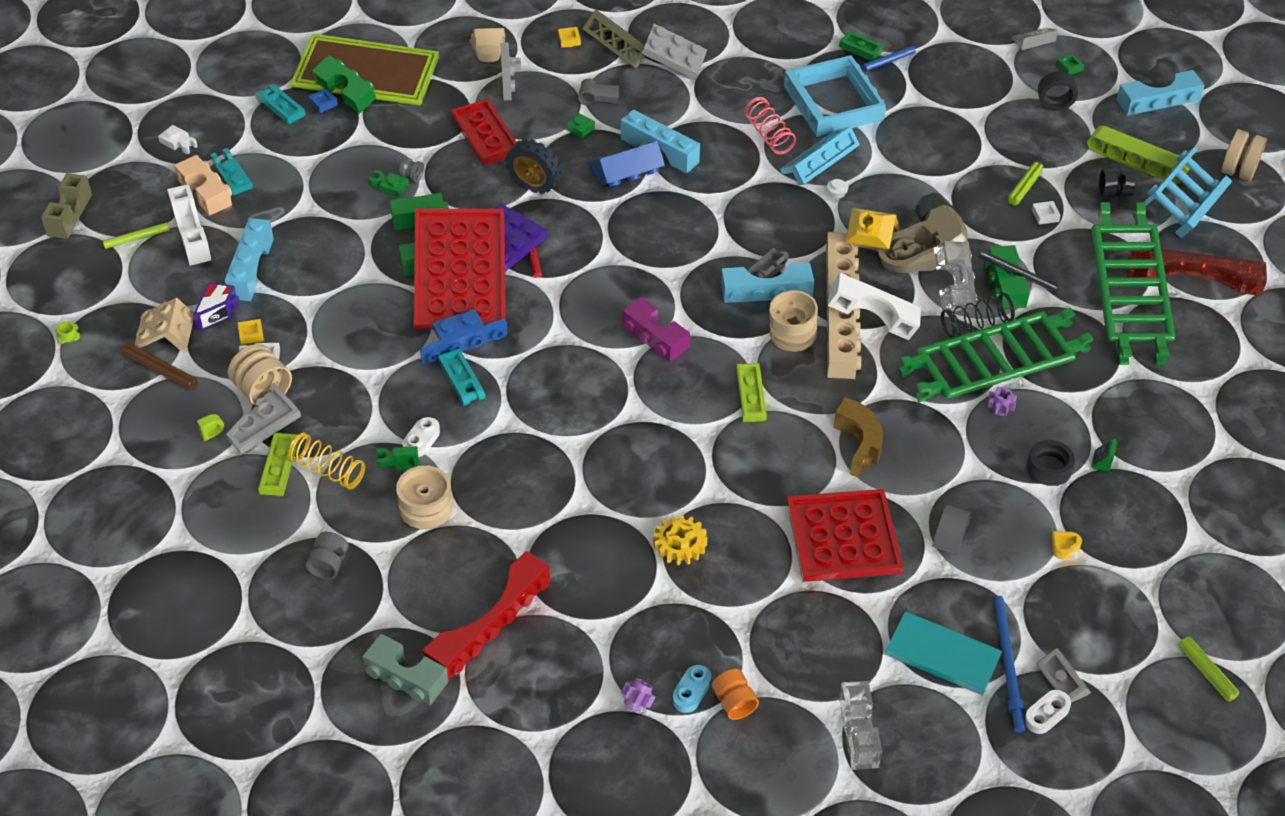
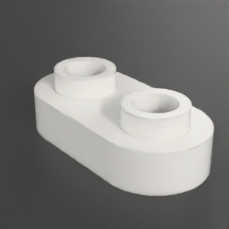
[403,417,440,457]
[1025,690,1071,734]

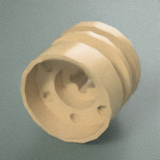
[769,290,818,352]
[228,344,292,405]

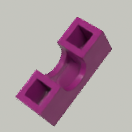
[622,297,690,362]

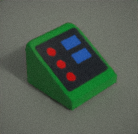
[1091,438,1117,472]

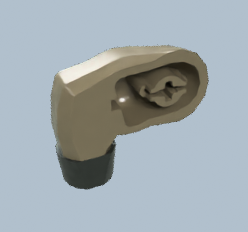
[878,192,968,273]

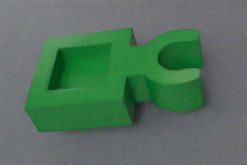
[368,170,409,198]

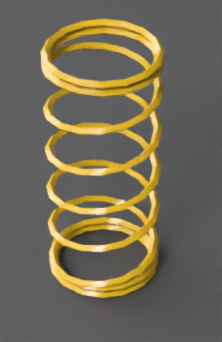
[288,433,365,489]

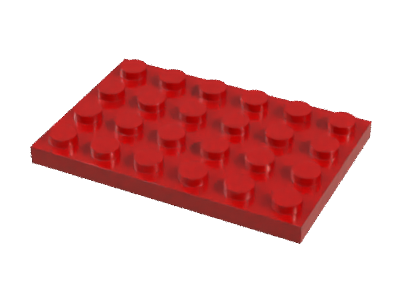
[414,209,506,329]

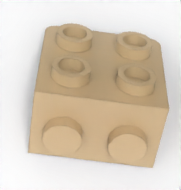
[135,298,194,350]

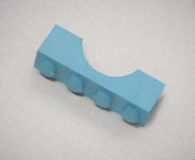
[1116,70,1204,115]
[621,109,700,174]
[225,218,274,301]
[721,263,814,303]

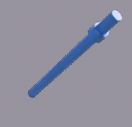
[993,596,1025,733]

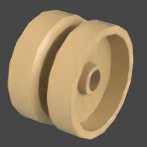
[1221,129,1267,182]
[396,465,453,529]

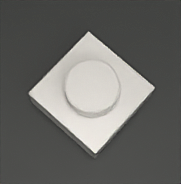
[1032,201,1061,225]

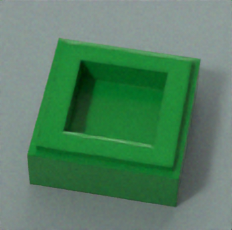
[1056,54,1085,75]

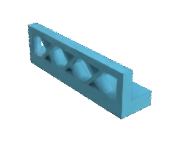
[780,127,860,185]

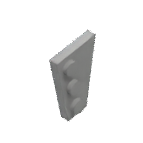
[226,383,301,454]

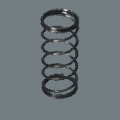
[941,293,1015,338]

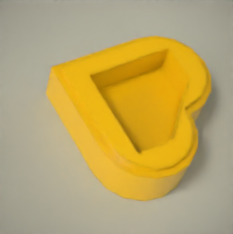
[1051,531,1082,560]

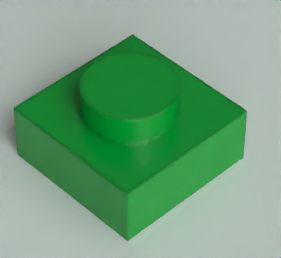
[566,113,595,138]

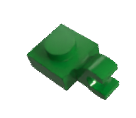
[377,446,419,471]

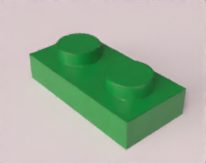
[839,31,884,61]

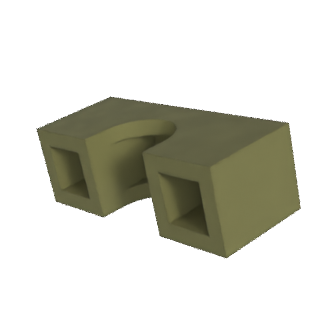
[41,173,92,239]

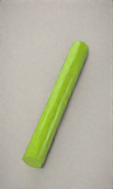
[103,222,170,249]

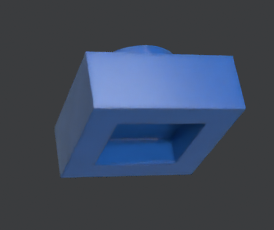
[309,89,338,113]

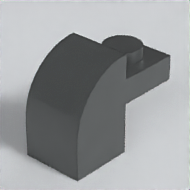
[932,505,971,554]

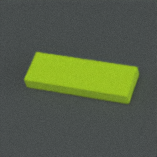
[736,363,767,422]
[258,433,299,496]

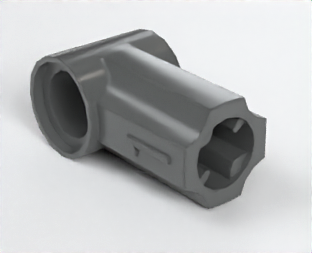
[578,79,620,106]

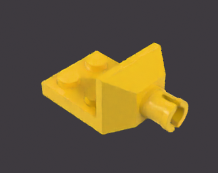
[846,208,900,250]

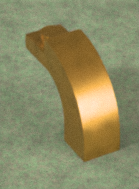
[834,397,883,478]

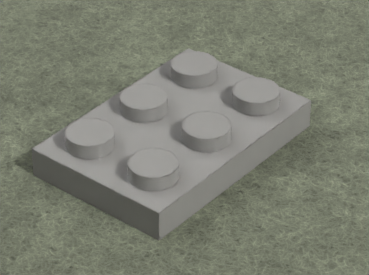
[641,24,707,79]

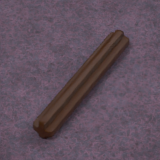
[121,342,198,390]

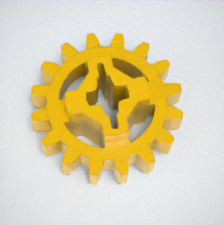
[653,515,708,565]

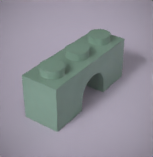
[363,634,448,705]

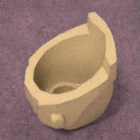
[469,28,505,62]

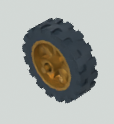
[505,139,562,194]

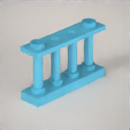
[1144,147,1232,238]

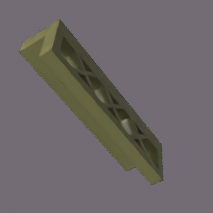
[582,9,653,69]

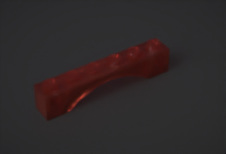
[1127,248,1267,296]

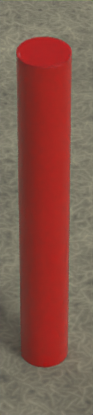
[529,247,542,278]

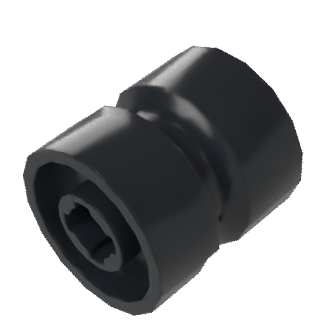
[1099,169,1135,196]

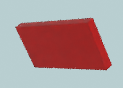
[450,99,516,165]

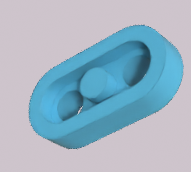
[673,665,711,713]

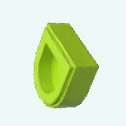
[197,414,224,441]

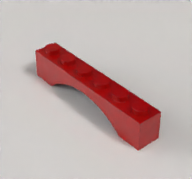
[423,550,551,681]

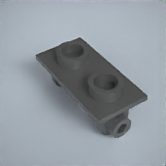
[747,247,789,278]

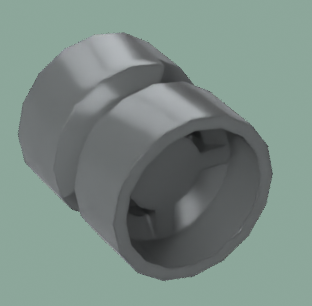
[306,531,349,580]

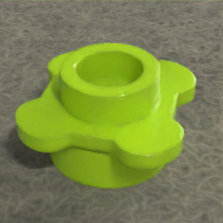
[55,321,80,344]

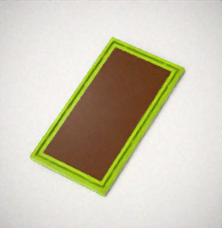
[291,33,439,106]

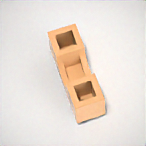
[174,155,232,216]

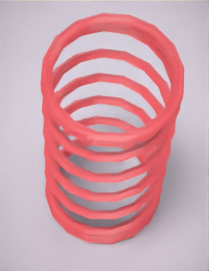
[744,97,796,155]

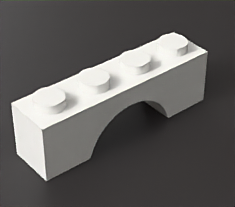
[167,184,211,265]
[828,273,921,340]

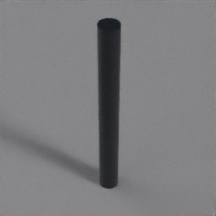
[977,249,1057,292]

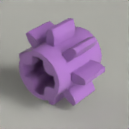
[987,387,1017,416]
[621,678,656,712]

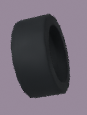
[1038,71,1078,111]
[1027,440,1076,486]

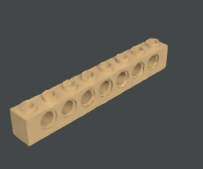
[826,232,861,379]

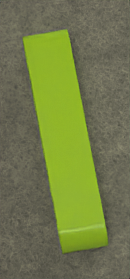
[1087,126,1189,184]

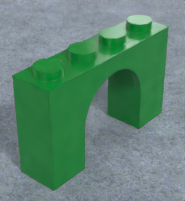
[390,193,449,276]

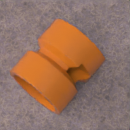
[712,669,759,720]

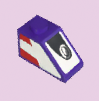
[193,282,239,330]

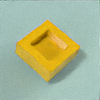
[558,27,581,48]
[238,319,264,345]

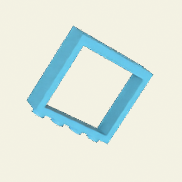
[784,55,886,137]

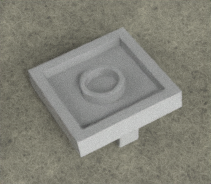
[500,42,521,101]

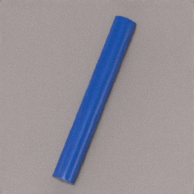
[862,46,916,72]

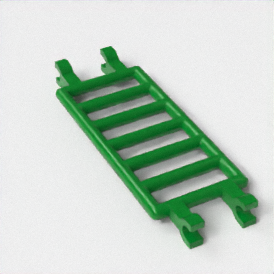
[1091,202,1175,365]
[898,307,1094,402]

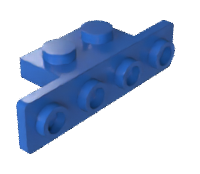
[420,309,507,364]

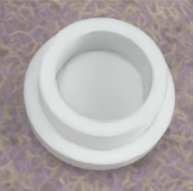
[827,179,848,199]

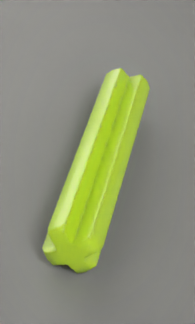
[1007,162,1043,206]
[1179,636,1239,702]

